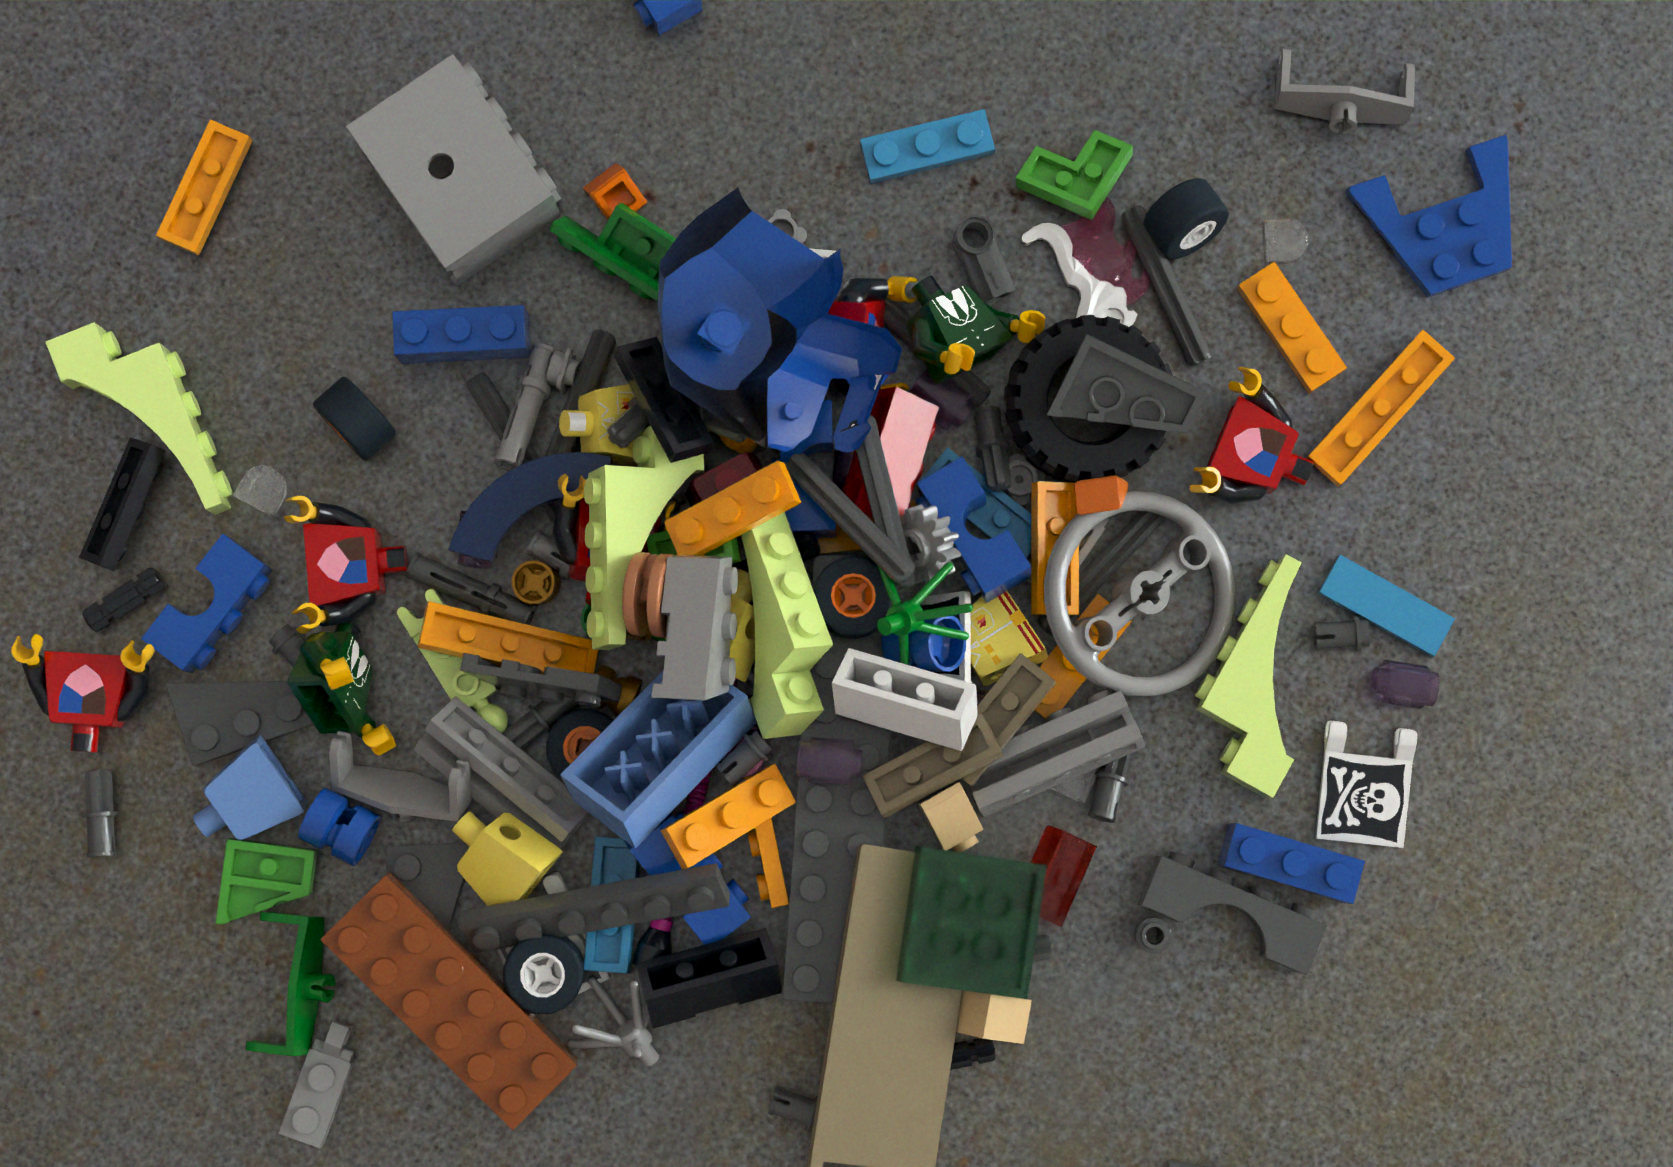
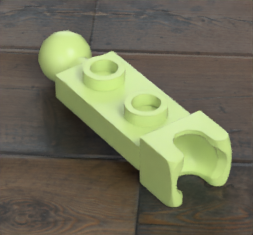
[397,589,508,734]

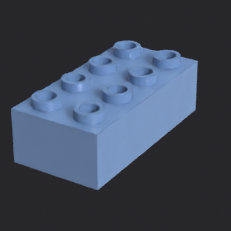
[560,671,757,849]

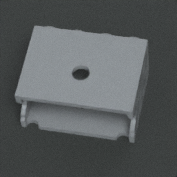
[346,54,561,287]

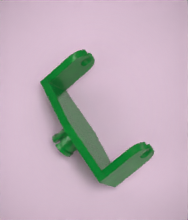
[245,911,336,1056]

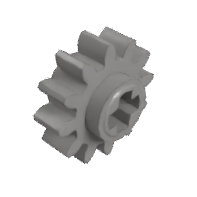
[900,504,961,584]

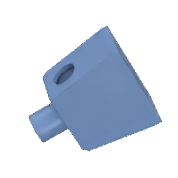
[193,734,308,841]

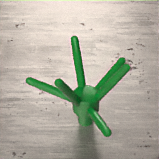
[877,562,973,665]

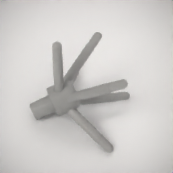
[567,976,659,1067]

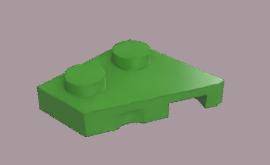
[215,838,318,925]

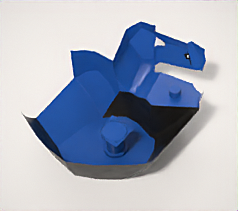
[658,187,902,452]

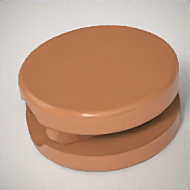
[622,552,674,638]

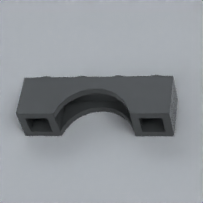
[1137,851,1327,975]

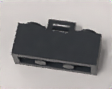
[636,928,782,1029]

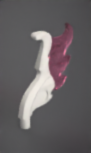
[1020,197,1150,327]

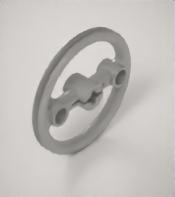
[1044,491,1236,696]

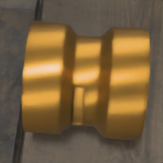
[511,560,561,605]
[592,664,643,717]

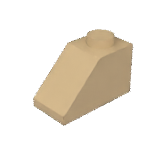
[917,782,984,855]

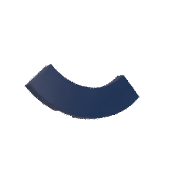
[448,452,613,563]

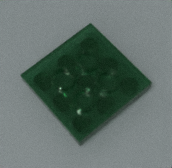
[896,846,1047,999]

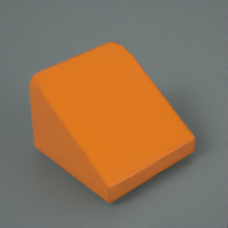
[583,163,647,221]
[1074,475,1128,515]

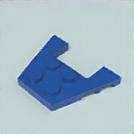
[1346,135,1512,298]

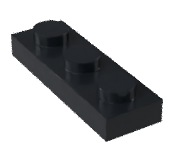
[614,336,714,463]
[79,437,165,571]

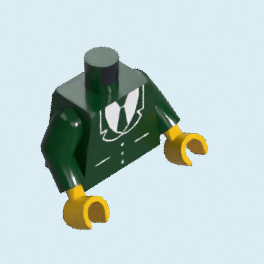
[907,276,1045,385]
[287,623,397,756]

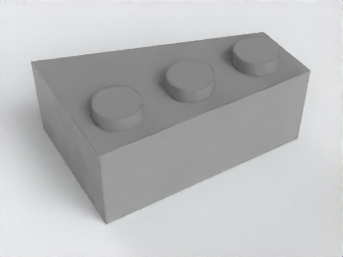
[651,555,738,700]

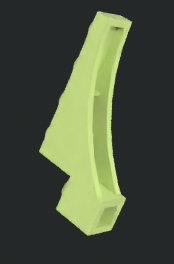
[46,322,233,515]
[584,426,704,650]
[741,512,833,739]
[1195,554,1301,799]

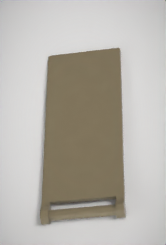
[806,844,982,1167]

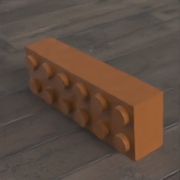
[320,871,578,1130]

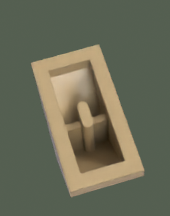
[956,987,1032,1044]

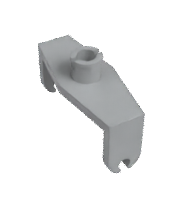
[1275,48,1415,134]
[329,731,472,822]

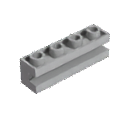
[969,690,1146,817]
[414,696,588,849]

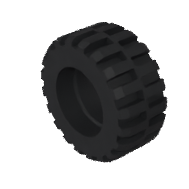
[1004,315,1173,483]

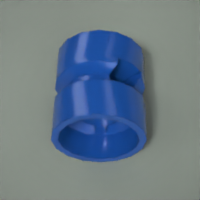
[882,616,966,672]
[298,787,381,866]

